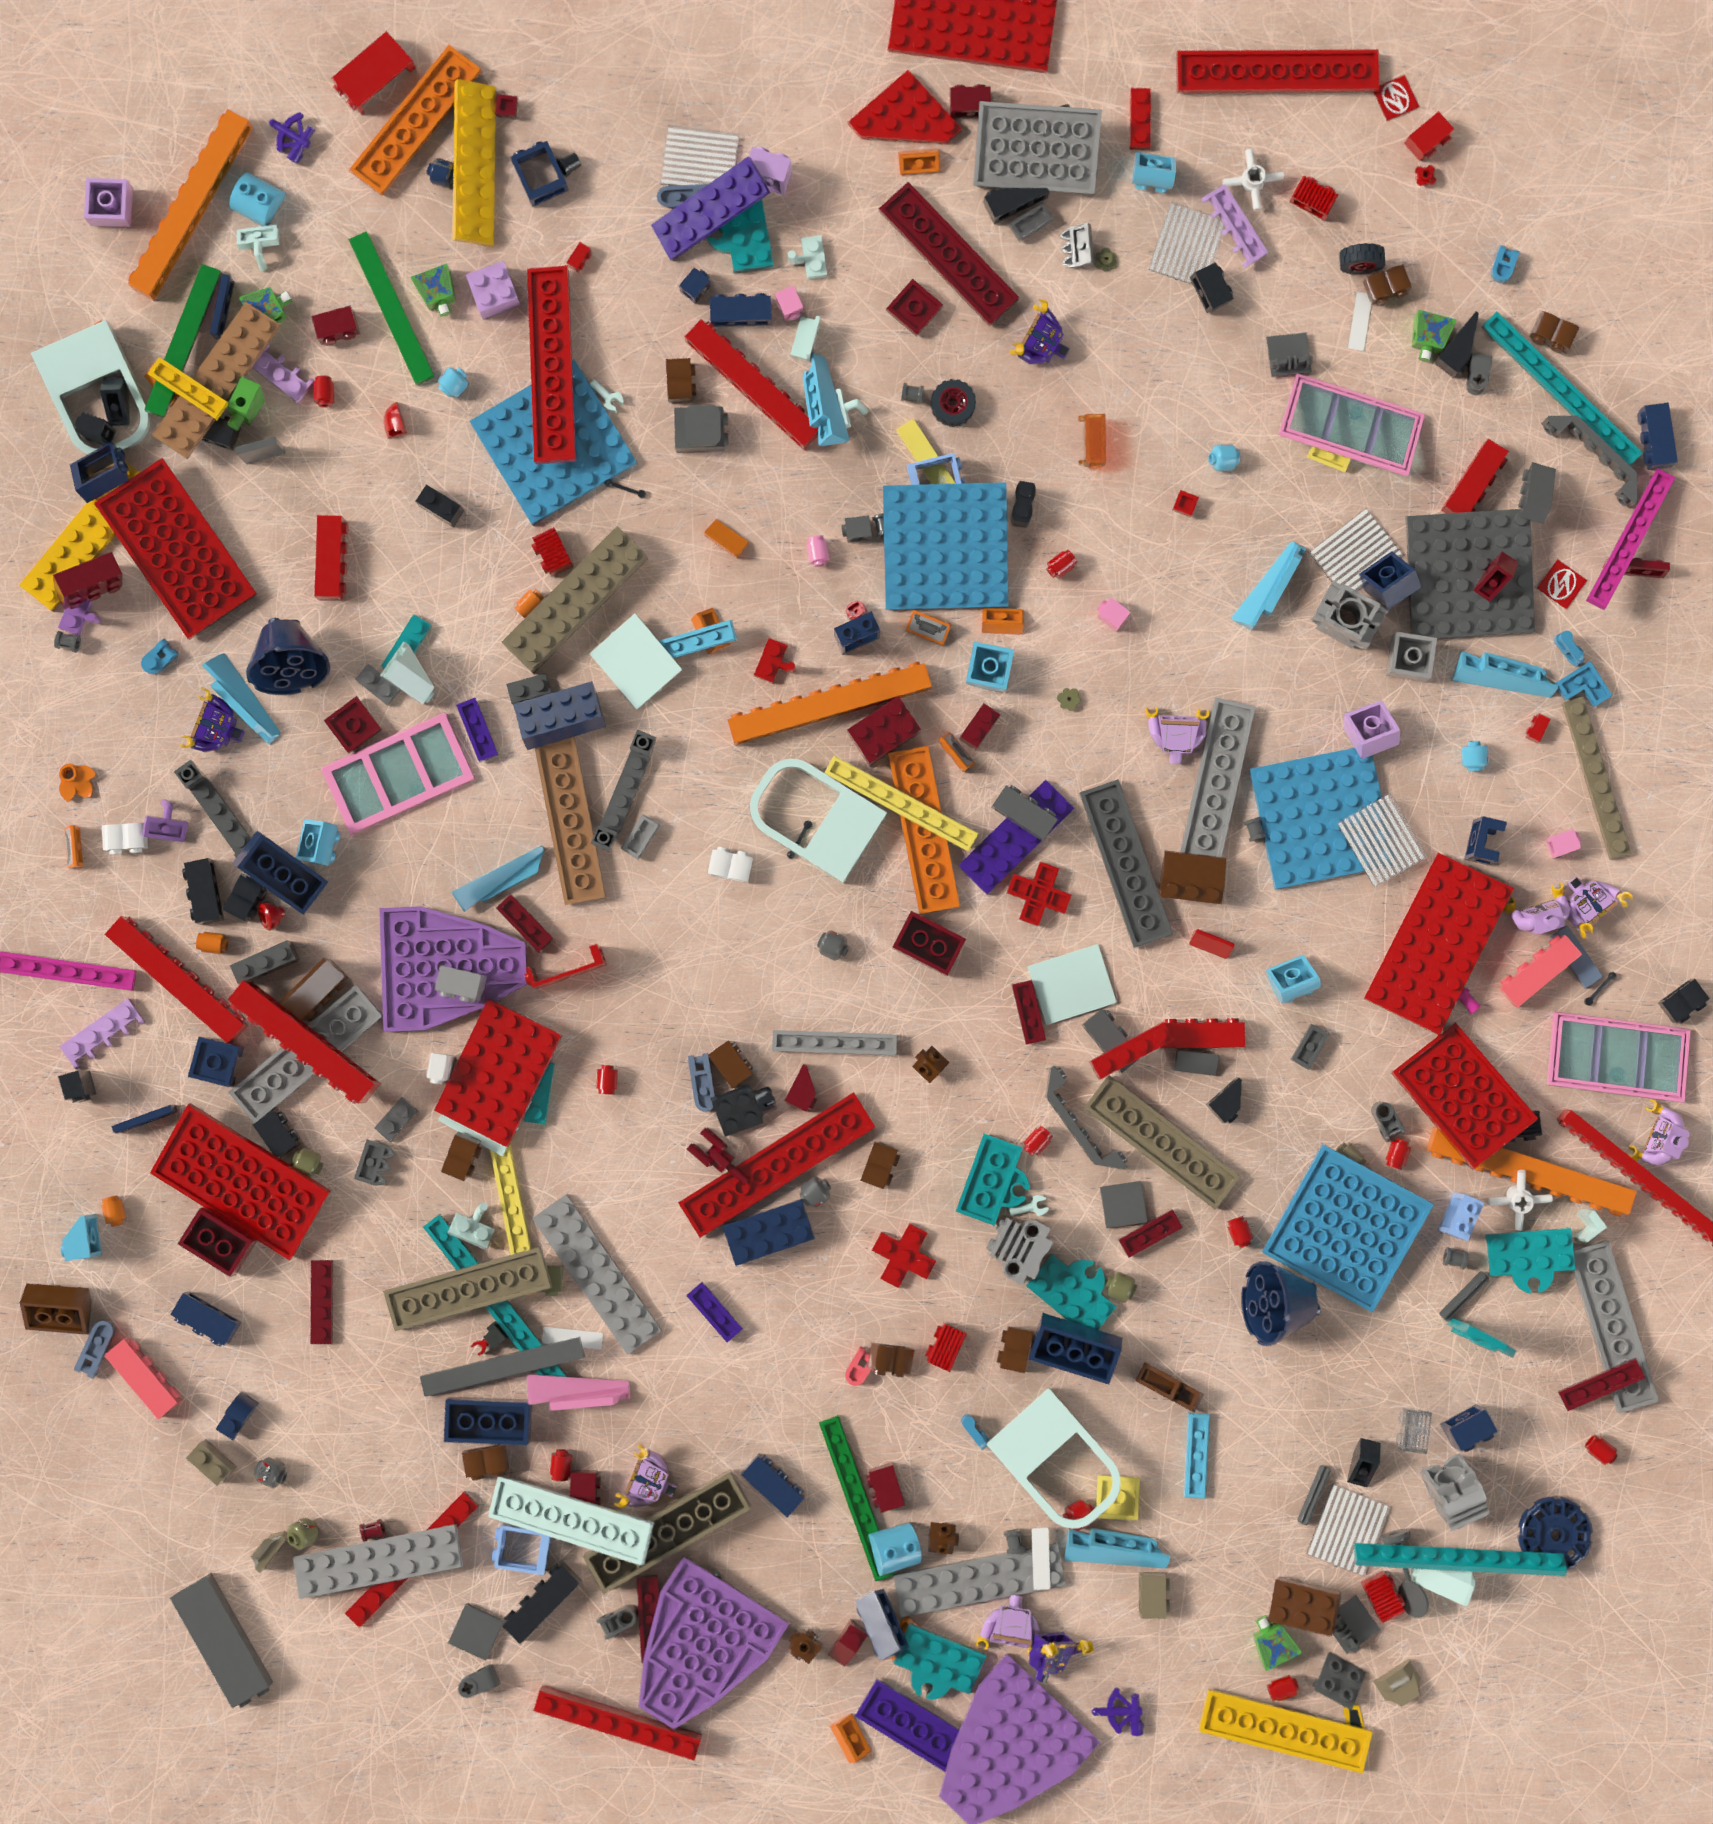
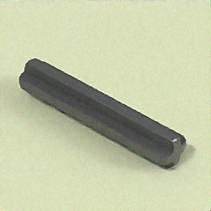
[1439,1271,1489,1321]
[1297,1465,1331,1525]

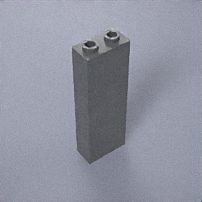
[170,1573,273,1709]

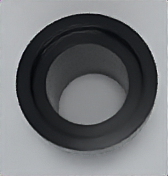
[556,152,581,177]

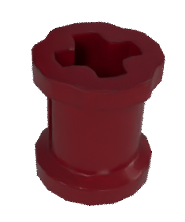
[359,1519,385,1542]

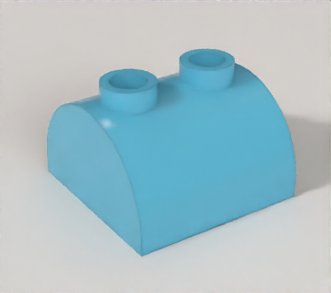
[1131,152,1176,193]
[229,172,286,226]
[966,642,1014,691]
[296,819,340,866]
[1266,954,1321,1004]
[868,1522,922,1576]

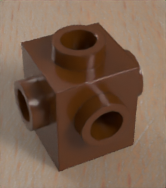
[912,1046,950,1084]
[928,1522,959,1554]
[789,1628,822,1664]

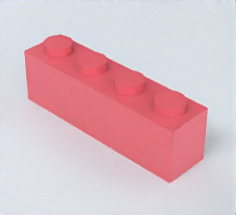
[1499,935,1582,1008]
[104,1337,182,1419]

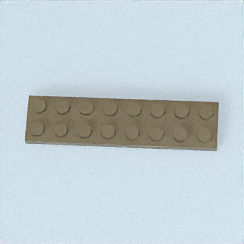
[1083,1075,1240,1210]
[383,1246,553,1331]

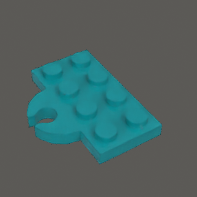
[708,199,774,273]
[955,1133,1029,1226]
[1486,1228,1576,1294]
[1026,1254,1116,1330]
[1447,1318,1517,1358]
[893,1623,986,1700]

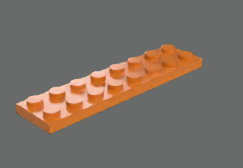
[349,45,482,196]
[888,746,960,915]

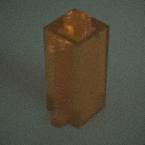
[1078,414,1106,470]

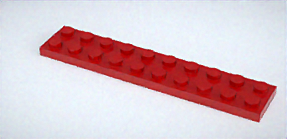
[1176,49,1380,93]
[527,265,576,464]
[678,1092,875,1238]

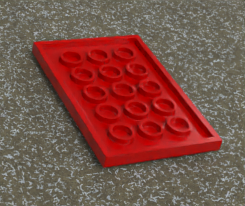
[434,999,563,1147]
[1391,1022,1538,1170]

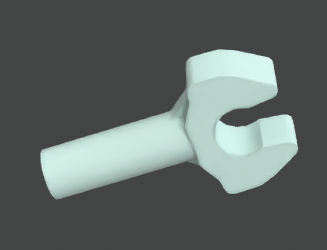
[590,380,624,413]
[1009,1195,1049,1216]

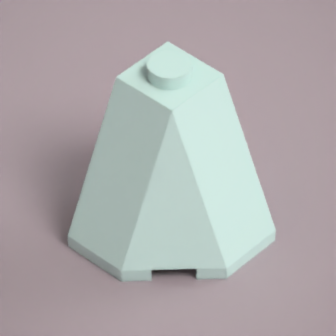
[380,642,434,704]
[1410,1569,1475,1607]

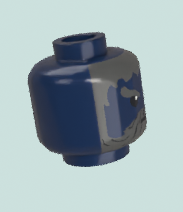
[427,158,454,188]

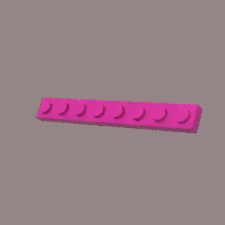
[1586,468,1675,610]
[0,951,137,991]

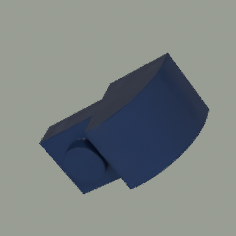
[216,1392,259,1440]

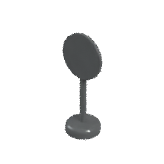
[1381,1529,1429,1618]

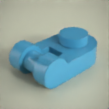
[1491,245,1520,283]
[1554,630,1585,666]
[141,638,179,675]
[961,1414,990,1450]

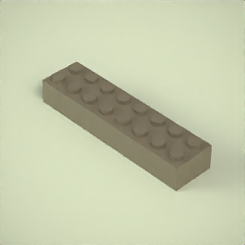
[502,526,648,674]
[583,1469,751,1594]

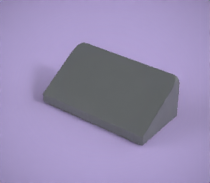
[1174,1050,1219,1076]

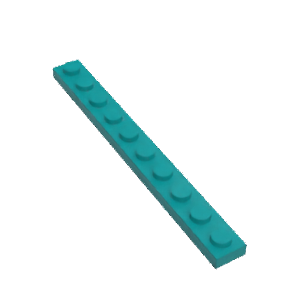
[1481,311,1643,465]
[423,1214,568,1377]
[1353,1543,1567,1576]

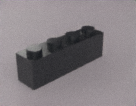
[502,1562,582,1644]

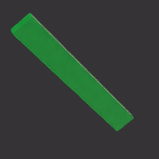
[348,231,434,386]
[144,264,222,418]
[819,1415,895,1582]

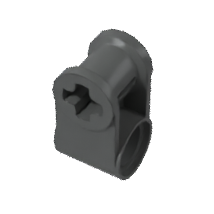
[1466,353,1492,395]
[1371,1101,1406,1142]
[596,1604,638,1640]
[458,1664,501,1698]

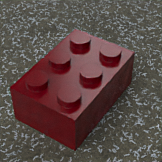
[53,552,123,609]
[847,696,921,766]
[892,911,966,977]
[177,1207,257,1277]

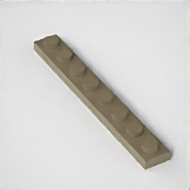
[1562,697,1631,860]

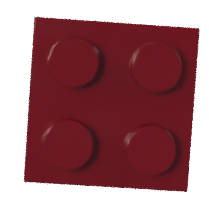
[886,278,943,337]
[323,696,382,754]

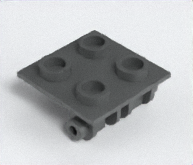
[1266,332,1313,377]
[1333,1595,1381,1654]
[1312,1652,1366,1710]

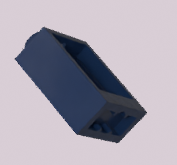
[510,141,569,207]
[70,441,129,503]
[834,611,880,655]

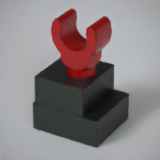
[471,1321,508,1356]

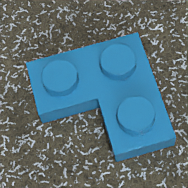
[1554,661,1613,707]

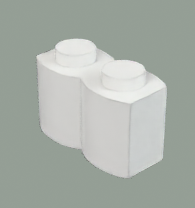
[102,823,148,855]
[708,847,753,883]
[426,1053,455,1084]

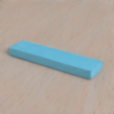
[659,620,738,658]
[1184,1412,1210,1499]

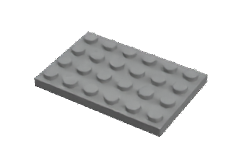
[973,101,1102,194]

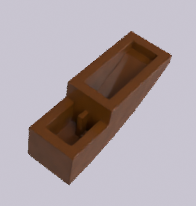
[1135,1362,1204,1413]

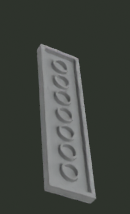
[1180,697,1255,857]
[228,985,383,1123]
[532,1194,662,1355]
[1573,1240,1659,1413]
[293,1524,463,1599]
[893,1543,1066,1617]

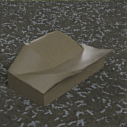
[251,1531,287,1573]
[1373,1659,1421,1707]

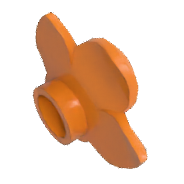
[59,764,96,802]

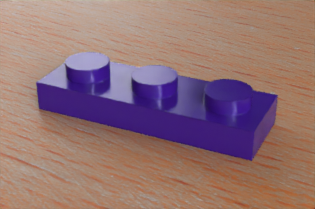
[456,697,499,762]
[686,1282,743,1343]

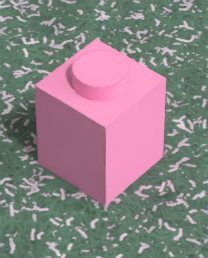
[775,286,804,321]
[1097,597,1131,631]
[1545,829,1581,858]

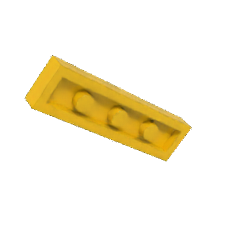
[147,357,228,420]

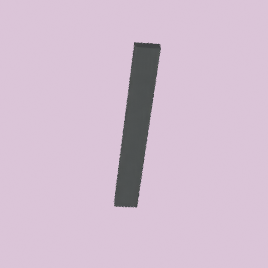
[420,1336,585,1397]

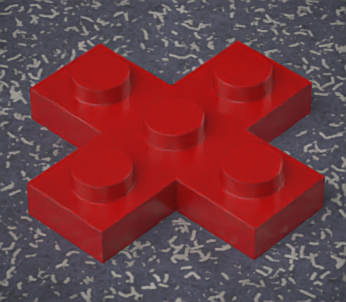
[1006,862,1072,927]
[872,1223,936,1288]

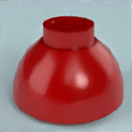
[258,903,285,931]

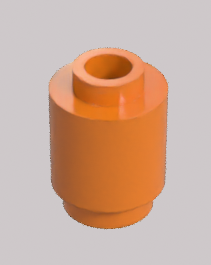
[514,589,544,618]
[196,932,229,955]
[101,1195,127,1227]

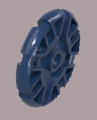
[1517,1496,1593,1571]

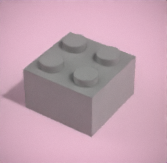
[1386,632,1437,682]
[435,965,487,1004]

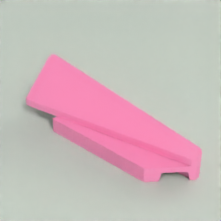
[527,1375,630,1411]

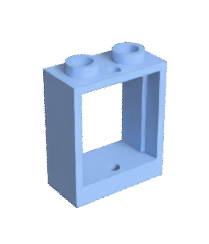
[907,453,966,485]
[1438,1192,1484,1241]
[492,1522,552,1575]

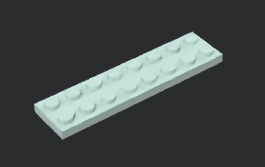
[488,1476,654,1565]

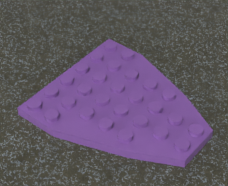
[379,906,527,1032]
[638,1556,789,1729]
[939,1654,1100,1824]

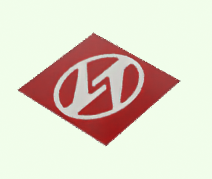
[1374,75,1419,121]
[1537,559,1587,610]

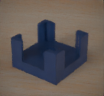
[1464,816,1507,865]
[188,1037,244,1087]

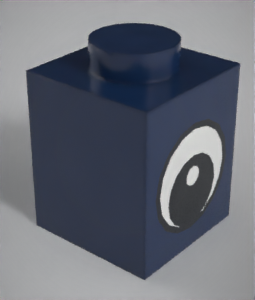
[679,267,711,304]

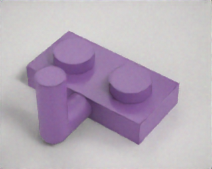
[58,600,101,635]
[142,799,188,842]

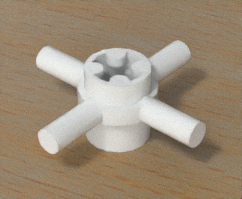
[1223,149,1284,210]
[1488,1170,1553,1230]

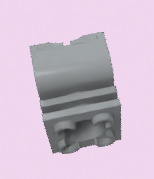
[1311,581,1388,649]
[986,1217,1053,1285]
[1421,1453,1490,1531]

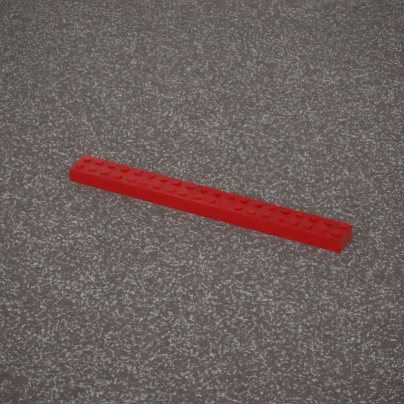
[1556,1109,1713,1246]

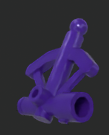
[269,112,315,164]
[1092,1687,1144,1736]

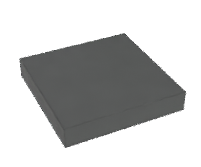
[236,437,286,464]
[1100,1181,1147,1228]
[448,1603,504,1661]

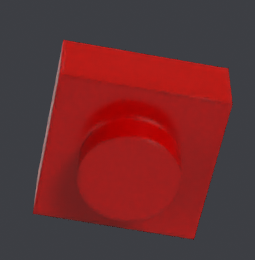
[1172,490,1199,517]

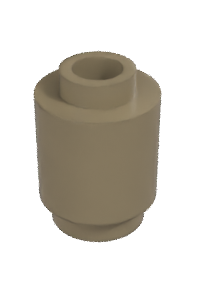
[1336,1142,1367,1165]

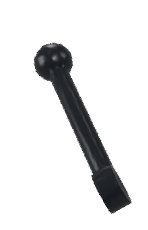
[605,479,646,499]
[787,821,812,859]
[1584,972,1616,1006]

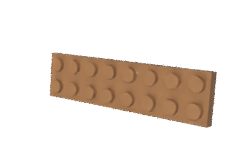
[152,302,281,460]
[535,737,606,905]

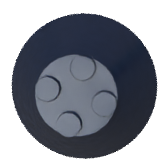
[246,618,330,695]
[1241,1261,1321,1346]

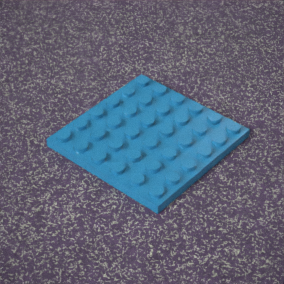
[469,359,637,526]
[883,482,1008,610]
[1249,748,1396,890]
[1262,1143,1434,1313]

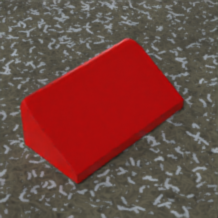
[1189,929,1235,959]

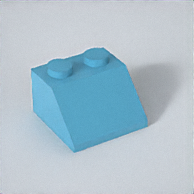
[61,1214,102,1261]

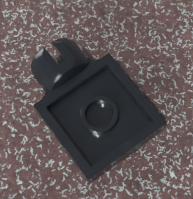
[711,1084,777,1137]

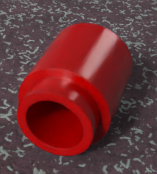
[313,375,335,408]
[1046,549,1077,579]
[596,1065,618,1095]
[1023,1126,1053,1157]
[1385,1138,1411,1170]
[1227,1216,1254,1248]
[1585,1434,1618,1465]
[550,1449,572,1482]
[1267,1675,1300,1702]

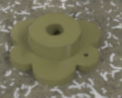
[1095,248,1117,272]
[1057,688,1081,711]

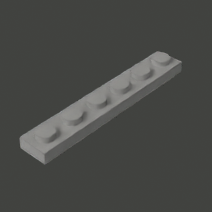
[772,1030,897,1055]

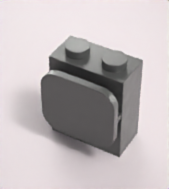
[674,405,729,453]

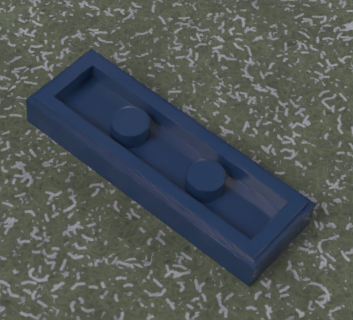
[210,274,235,340]
[111,1105,178,1134]

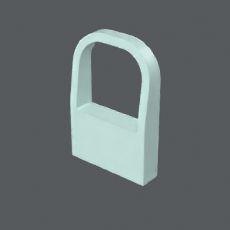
[31,320,151,454]
[750,759,887,883]
[986,1388,1120,1528]

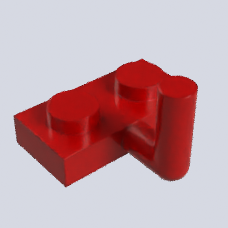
[754,638,796,684]

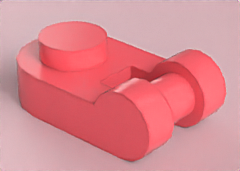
[845,1346,871,1386]

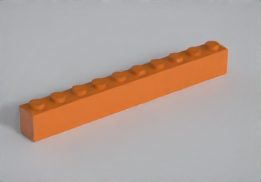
[128,109,253,301]
[727,662,932,745]
[1426,1127,1636,1217]

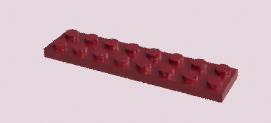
[879,182,1019,327]

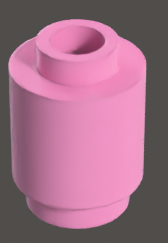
[806,535,830,567]

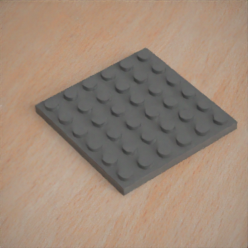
[1406,509,1535,638]

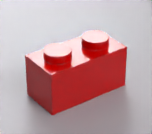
[566,242,592,273]
[1525,713,1551,743]

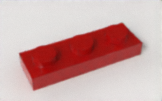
[1129,88,1151,150]

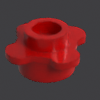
[1415,165,1436,186]

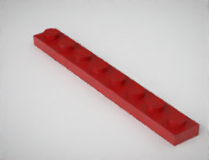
[345,1491,479,1628]

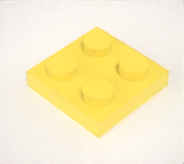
[1096,1475,1140,1520]

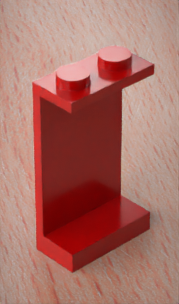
[332,31,416,115]
[524,944,607,989]

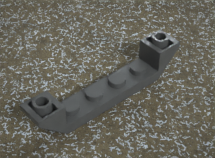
[1541,416,1638,508]
[590,729,657,852]
[174,760,251,858]
[1045,1065,1127,1170]

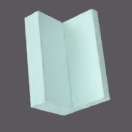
[791,315,821,362]
[1573,1209,1607,1242]

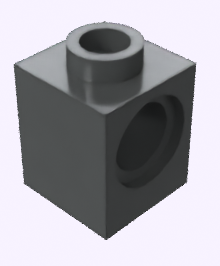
[841,515,872,543]

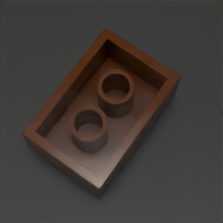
[1268,1577,1342,1637]

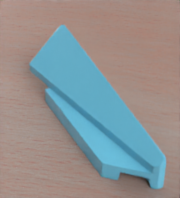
[802,352,850,446]
[1232,542,1306,630]
[1453,651,1558,698]
[202,653,281,744]
[452,846,545,912]
[1064,1528,1170,1569]

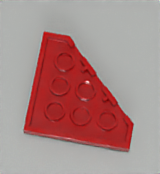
[848,70,962,144]

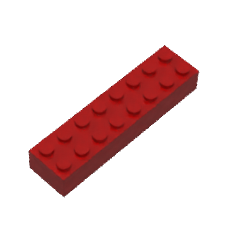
[227,980,382,1104]

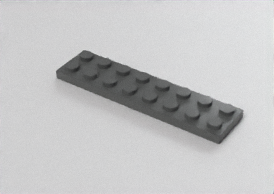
[1079,779,1173,948]

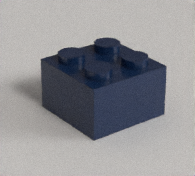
[1359,551,1421,610]
[1440,1404,1498,1452]

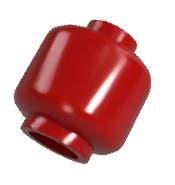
[1063,1500,1094,1531]

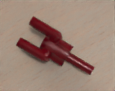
[686,1127,749,1185]

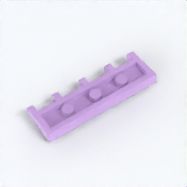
[1201,184,1268,268]
[252,344,315,403]
[59,999,145,1070]

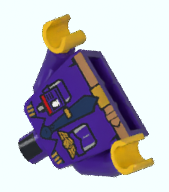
[1009,299,1070,365]
[179,687,244,752]
[1029,1632,1094,1683]

